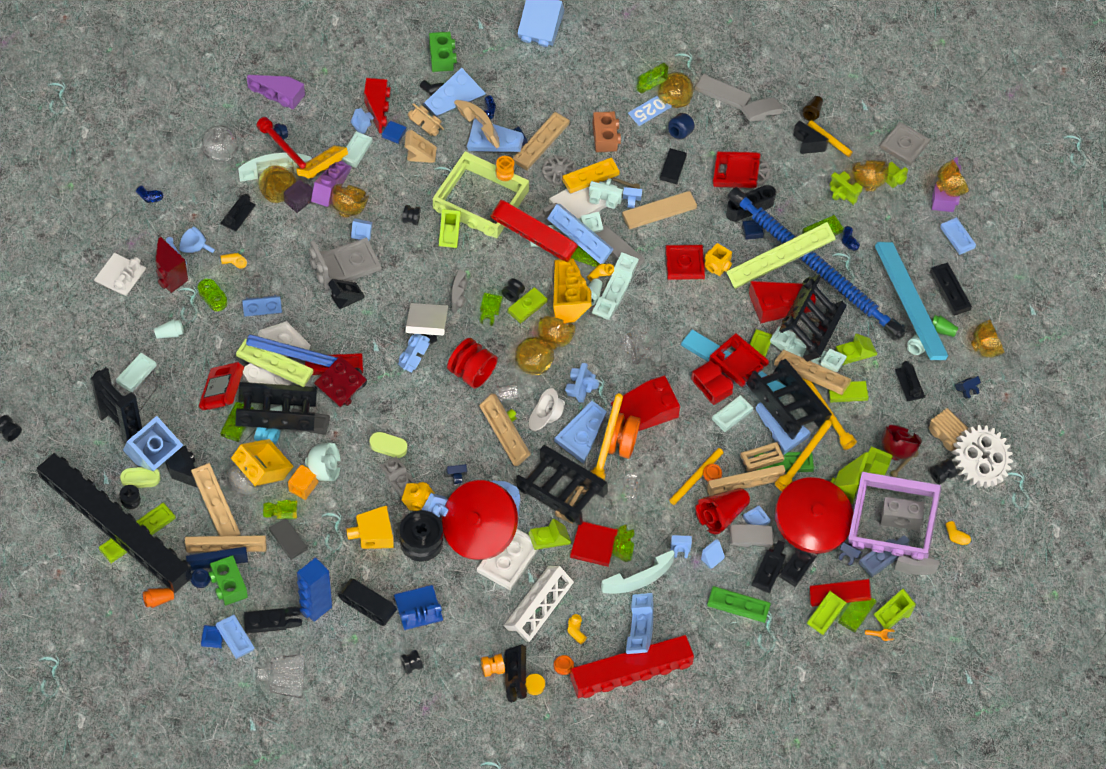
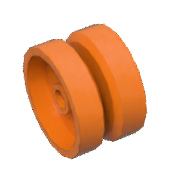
[608,413,640,459]

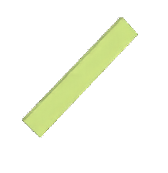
[727,222,836,289]

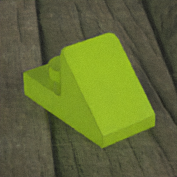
[439,209,461,248]
[835,334,877,365]
[528,519,571,550]
[874,589,916,629]

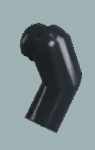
[420,80,445,96]

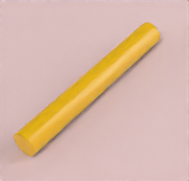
[808,120,853,157]

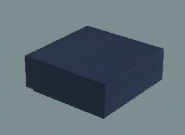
[742,220,764,240]

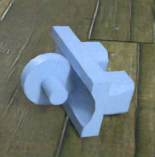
[565,363,599,403]

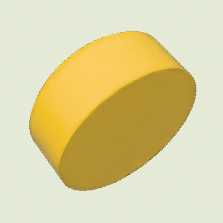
[525,674,545,695]

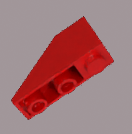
[364,78,391,134]

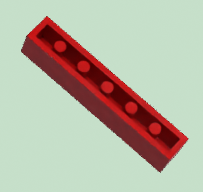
[570,635,694,698]

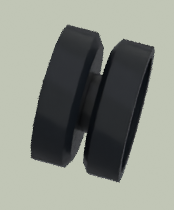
[399,510,443,562]

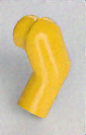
[220,253,247,269]
[587,263,614,282]
[945,521,971,545]
[567,614,587,645]

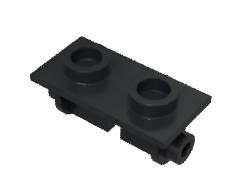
[220,194,256,231]
[895,361,925,402]

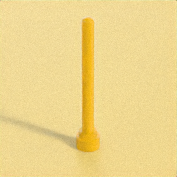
[802,378,857,450]
[591,393,623,480]
[775,420,832,491]

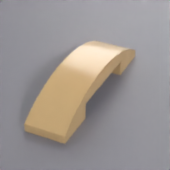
[454,100,500,149]

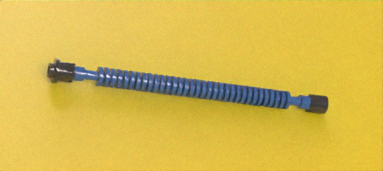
[727,187,906,340]

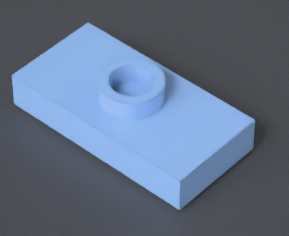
[940,217,976,255]
[215,615,255,659]

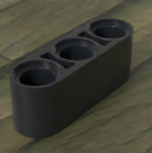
[726,185,776,222]
[338,578,397,626]

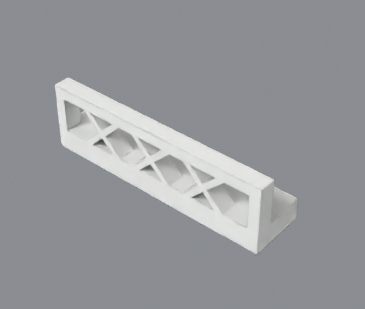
[503,566,574,642]

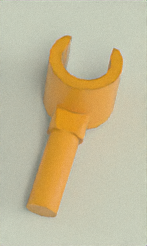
[865,629,895,641]

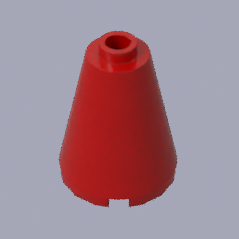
[695,488,750,535]

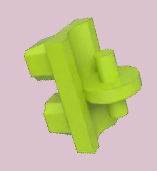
[829,171,863,205]

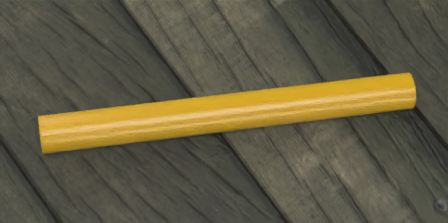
[669,448,724,505]

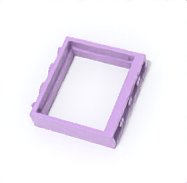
[848,472,941,560]

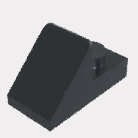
[793,120,829,154]
[328,279,365,309]

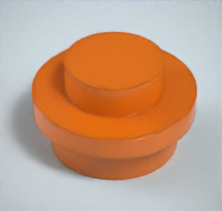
[703,464,722,482]
[554,655,574,675]

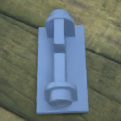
[242,295,282,316]

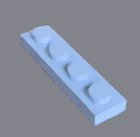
[547,204,613,264]

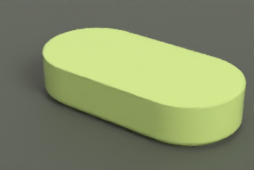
[370,432,407,458]
[120,467,160,488]

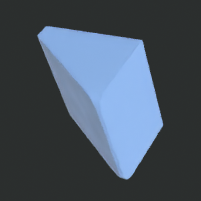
[701,539,725,569]

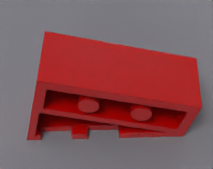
[749,281,816,324]

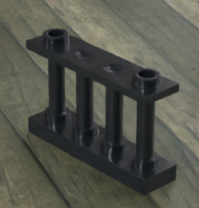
[779,275,847,362]
[746,359,832,440]
[91,367,142,444]
[235,382,317,431]
[516,445,608,525]

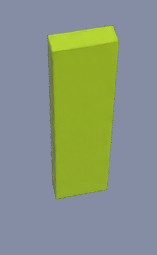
[99,502,176,564]

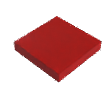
[665,245,705,280]
[570,521,618,567]

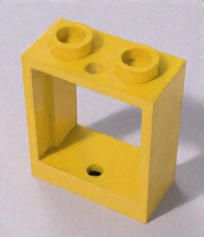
[231,439,294,486]

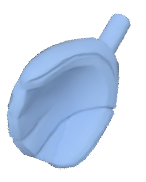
[179,226,215,253]

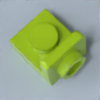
[878,161,908,188]

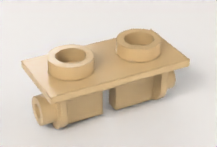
[408,103,444,136]

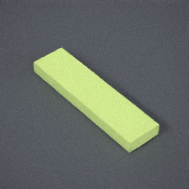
[236,339,313,387]

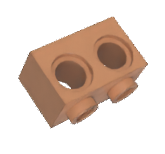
[592,111,621,152]

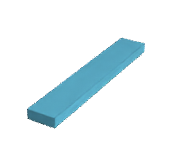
[681,329,786,399]

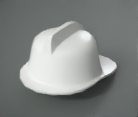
[528,388,565,431]

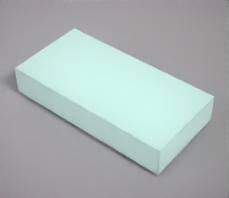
[341,131,373,168]
[116,353,157,392]
[712,395,753,432]

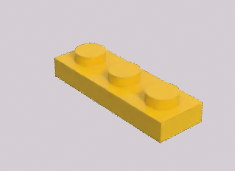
[296,145,348,178]
[562,157,620,194]

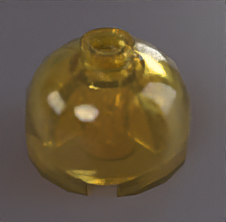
[658,72,694,108]
[852,160,889,191]
[935,160,969,197]
[258,165,296,203]
[331,184,369,217]
[537,316,576,350]
[971,319,1005,358]
[515,337,554,376]

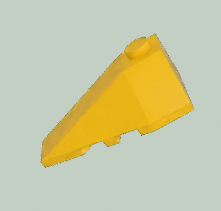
[553,258,592,324]

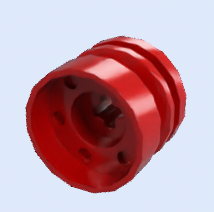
[447,338,498,389]

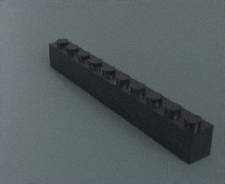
[37,453,192,593]

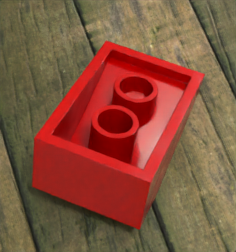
[611,375,680,431]

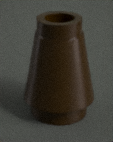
[803,96,823,121]

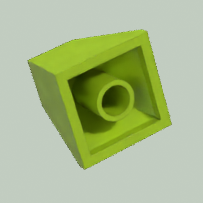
[831,452,869,504]

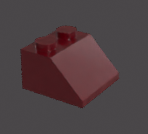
[155,237,188,293]

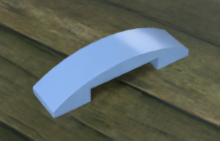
[626,593,653,654]

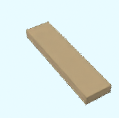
[513,112,570,170]
[622,191,697,230]
[774,349,851,395]
[479,394,531,466]
[191,463,240,536]
[707,465,786,496]
[185,536,267,553]

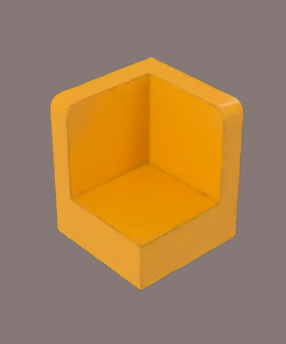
[288,465,318,500]

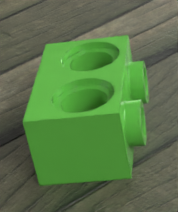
[429,32,457,72]
[208,555,248,606]

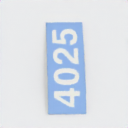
[628,91,681,126]

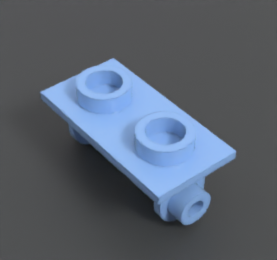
[398,334,430,372]

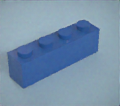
[297,557,332,622]

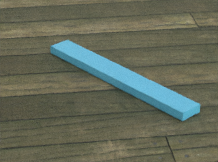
[875,242,948,360]

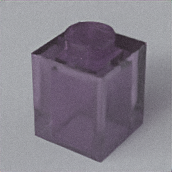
[284,180,313,213]

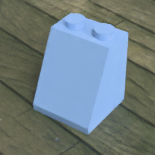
[517,0,565,47]
[123,416,183,471]

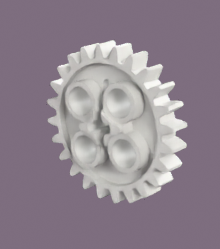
[951,425,1013,488]

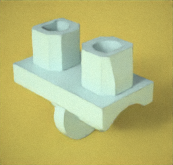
[589,178,623,209]

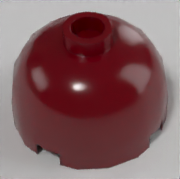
[881,424,922,461]

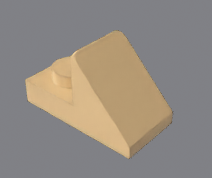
[404,130,437,163]

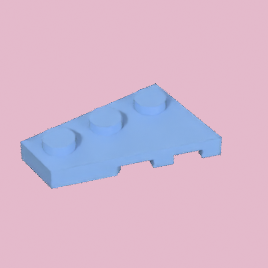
[423,68,486,117]
[467,118,524,152]
[554,401,607,464]
[755,402,811,455]

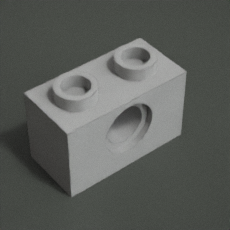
[880,497,924,530]

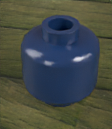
[668,113,695,139]

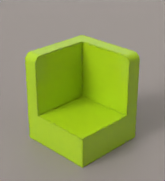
[864,446,892,476]

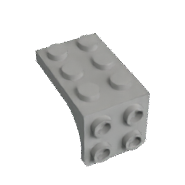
[308,238,381,290]

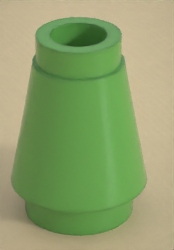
[931,315,958,337]

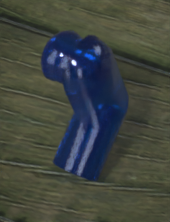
[483,95,496,120]
[136,185,164,203]
[841,226,860,251]

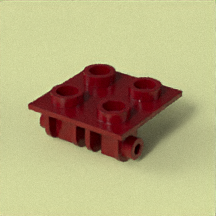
[314,355,367,408]

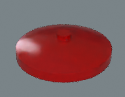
[775,477,853,554]
[442,480,518,560]

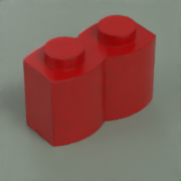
[691,361,734,405]

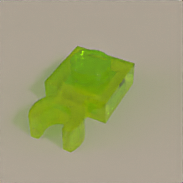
[480,293,503,326]
[263,500,298,519]
[612,524,634,562]

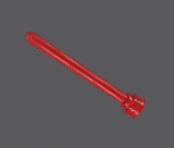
[257,117,306,169]

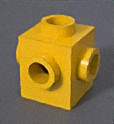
[704,243,732,276]
[401,482,435,511]

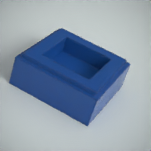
[382,121,406,144]
[201,625,223,648]

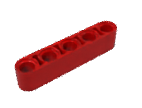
[490,200,578,262]

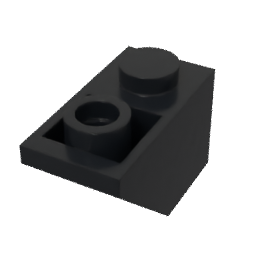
[165,445,197,487]

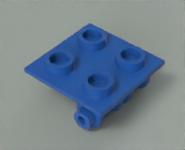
[394,585,443,630]

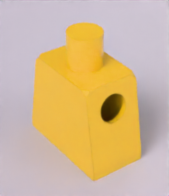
[346,506,394,549]

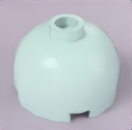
[305,442,340,481]

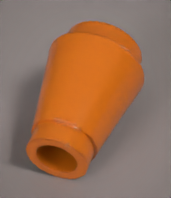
[143,588,174,608]

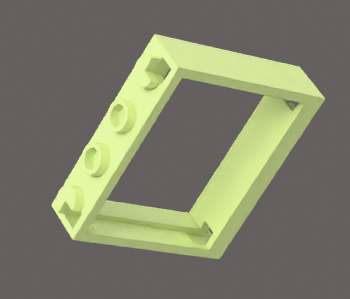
[433,151,529,238]

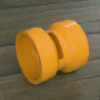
[496,156,514,181]
[481,654,505,677]

